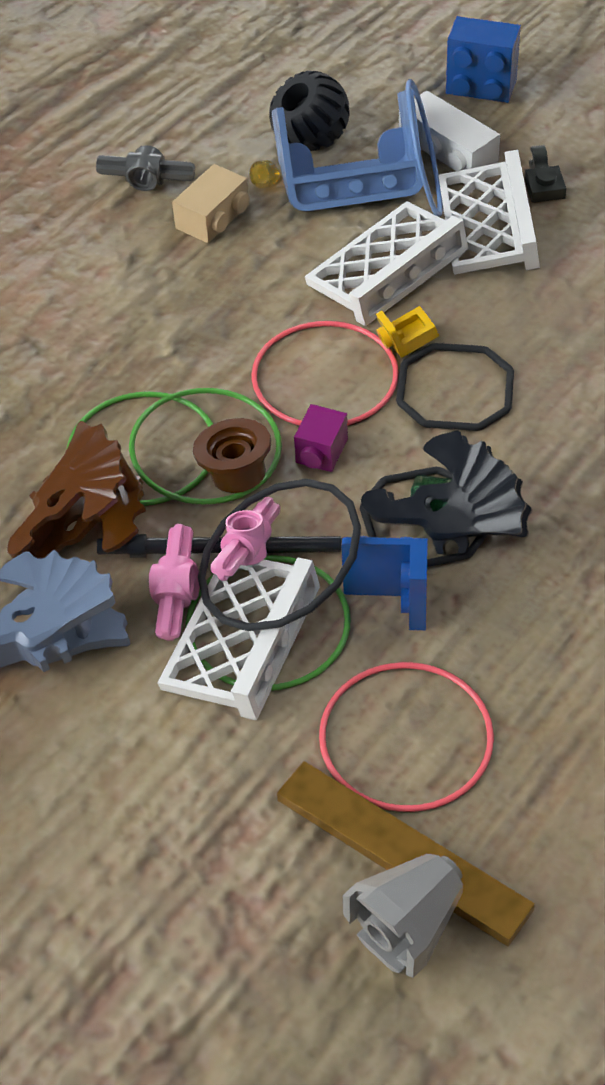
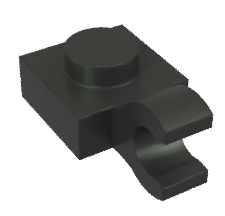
[524,145,567,203]

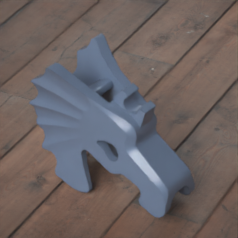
[0,550,131,672]

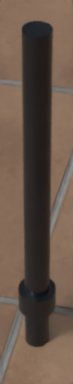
[97,534,341,558]

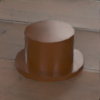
[193,418,271,493]

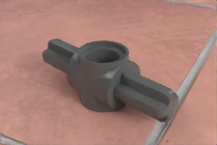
[96,145,195,191]

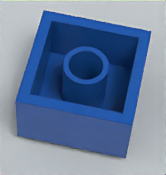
[446,16,521,103]

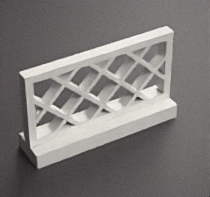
[438,149,540,275]
[304,201,468,326]
[157,558,320,720]

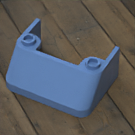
[271,89,423,211]

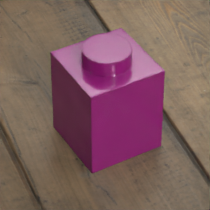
[294,404,348,472]

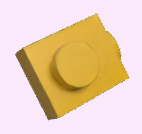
[376,306,439,358]

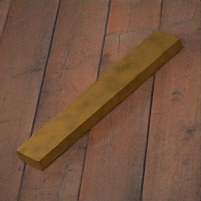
[277,761,535,947]

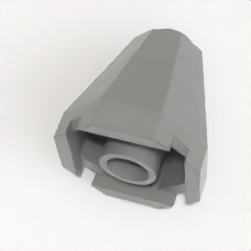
[343,854,463,978]

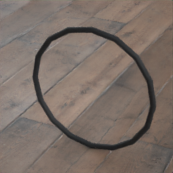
[198,479,361,631]

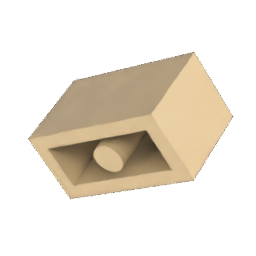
[172,164,250,243]

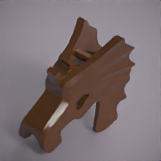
[7,421,146,559]

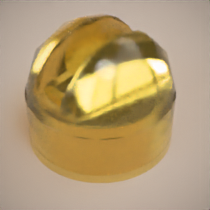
[249,160,279,188]

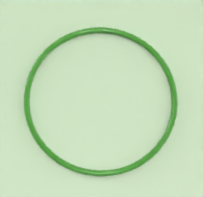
[129,388,282,505]
[67,391,213,506]
[186,555,351,691]

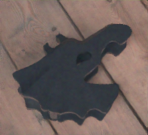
[361,430,533,555]

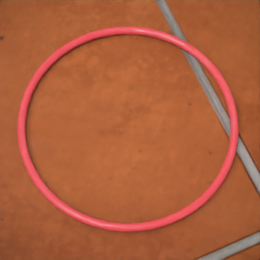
[252,321,399,426]
[319,662,494,812]

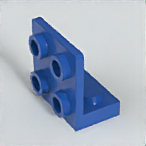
[341,536,428,631]

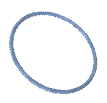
[406,79,442,217]

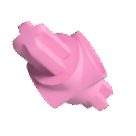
[211,497,280,581]
[149,524,200,641]

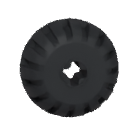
[269,71,350,151]

